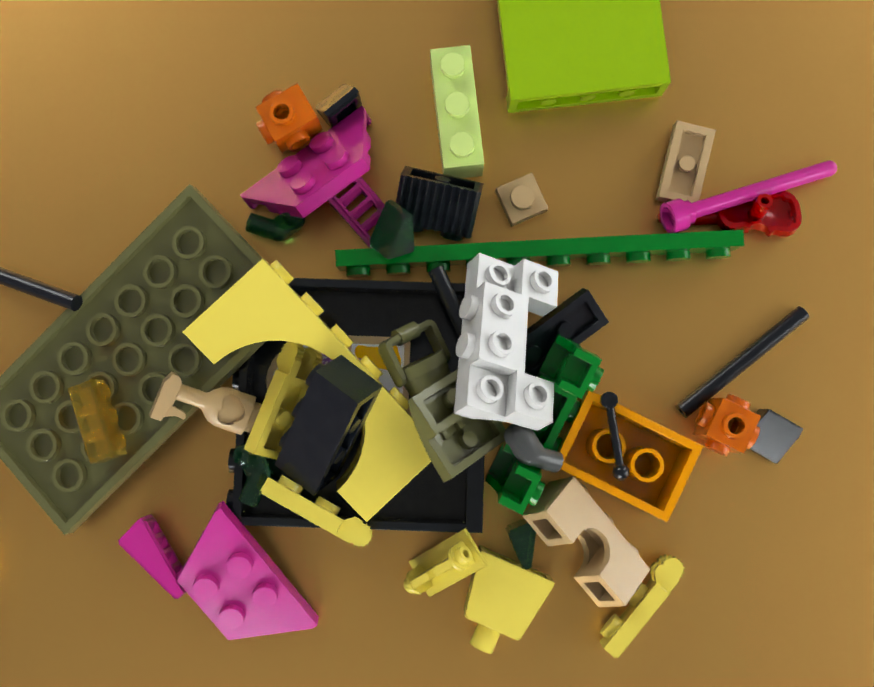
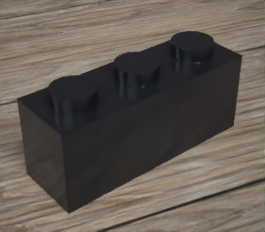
[275,355,382,496]

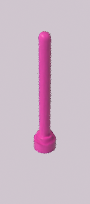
[660,160,837,233]

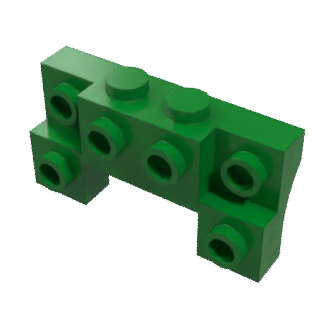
[485,334,604,515]

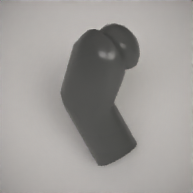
[504,424,564,473]

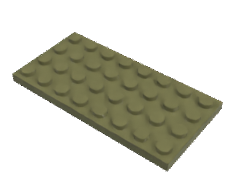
[0,184,266,535]

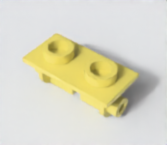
[404,528,488,597]

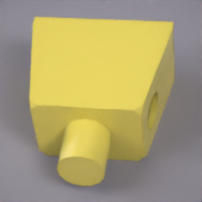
[464,545,555,654]

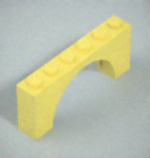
[183,258,431,522]

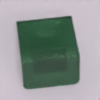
[370,200,414,259]
[505,518,536,570]

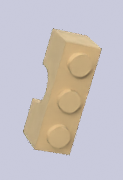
[522,476,650,607]

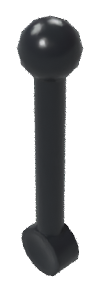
[600,392,629,481]

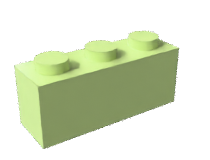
[430,45,485,178]

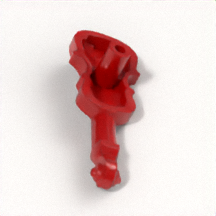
[657,191,802,237]

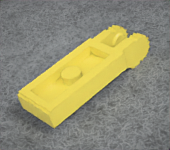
[244,342,323,460]
[260,475,373,548]
[600,554,685,658]

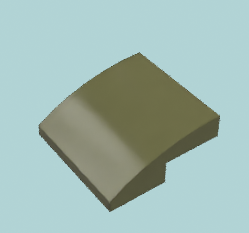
[408,369,506,482]

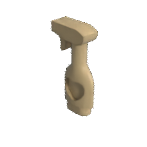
[149,371,262,435]

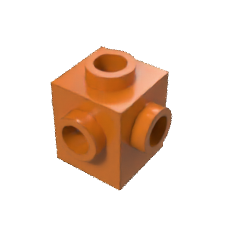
[255,83,323,153]
[693,394,761,457]

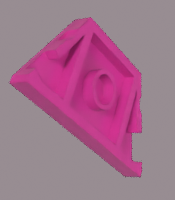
[240,106,371,218]
[177,501,319,640]

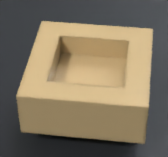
[495,173,548,227]

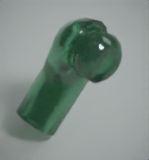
[246,213,305,241]
[233,444,272,507]

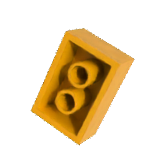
[558,390,703,523]

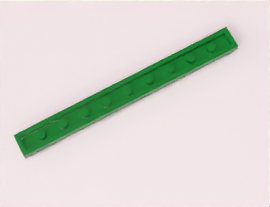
[335,230,744,277]

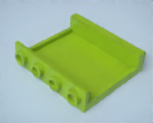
[497,0,671,113]

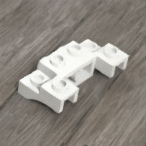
[454,253,558,431]

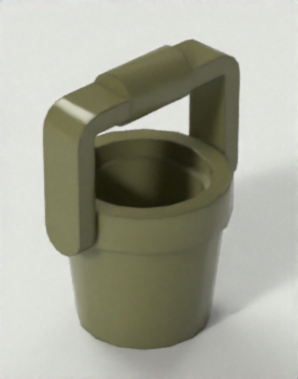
[378,319,451,398]

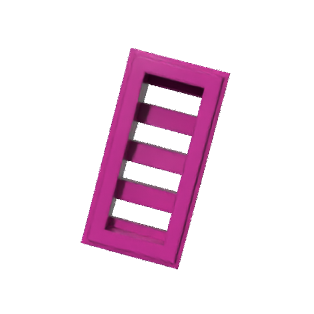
[327,177,403,248]
[118,514,187,599]

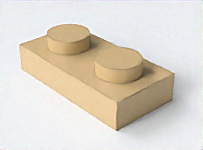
[655,120,716,203]

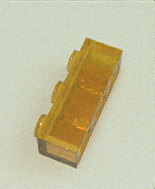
[68,379,127,464]

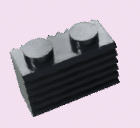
[393,166,484,241]

